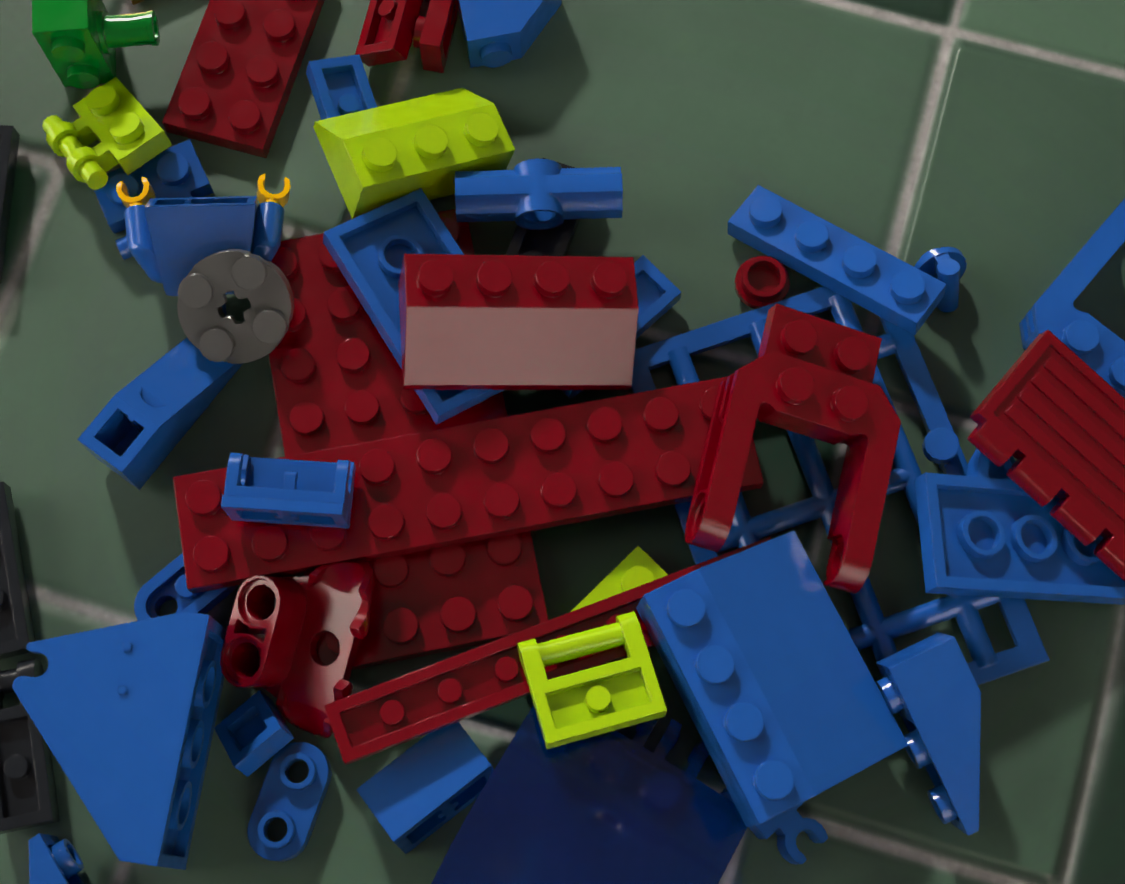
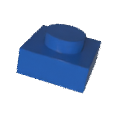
[214,690,294,777]

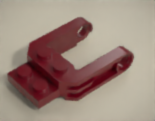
[685,303,901,594]

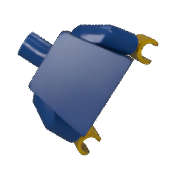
[116,174,291,315]

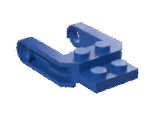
[1019,198,1125,398]

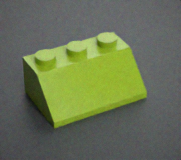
[313,87,515,219]

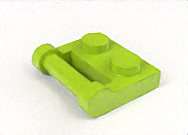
[517,611,667,749]

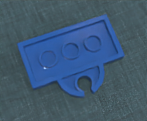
[914,448,1125,605]

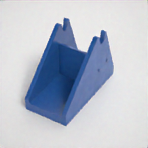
[12,611,227,870]

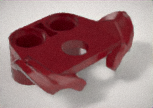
[220,560,373,739]

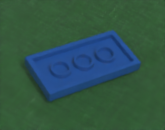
[323,188,504,425]

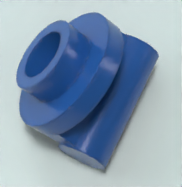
[914,247,967,312]

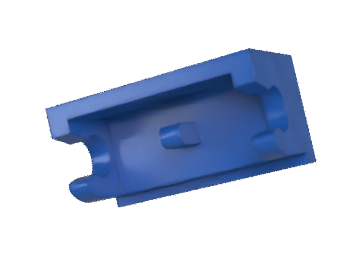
[221,452,356,528]
[356,722,501,854]

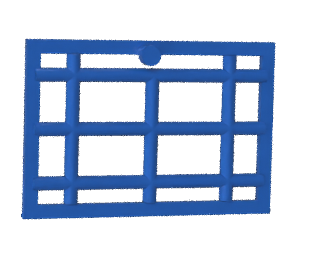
[631,286,1050,715]

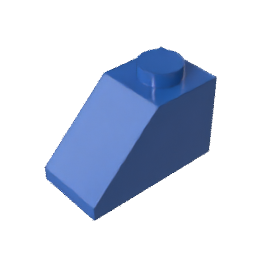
[457,0,562,68]

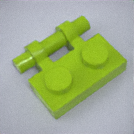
[42,77,172,190]

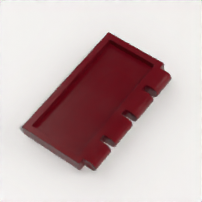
[967,330,1125,581]

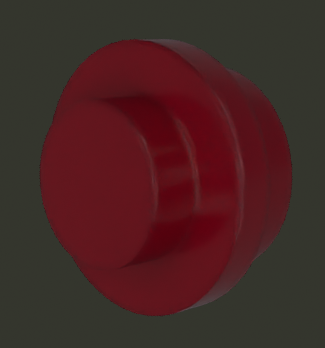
[735,256,790,309]

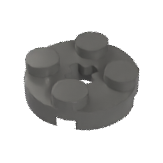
[177,249,295,364]

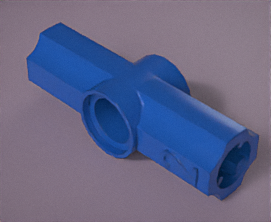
[455,158,623,230]

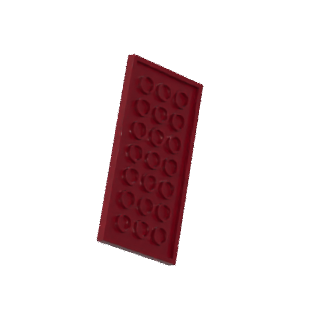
[269,209,548,670]

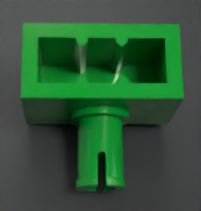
[32,0,160,89]

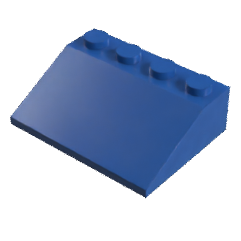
[636,530,909,828]

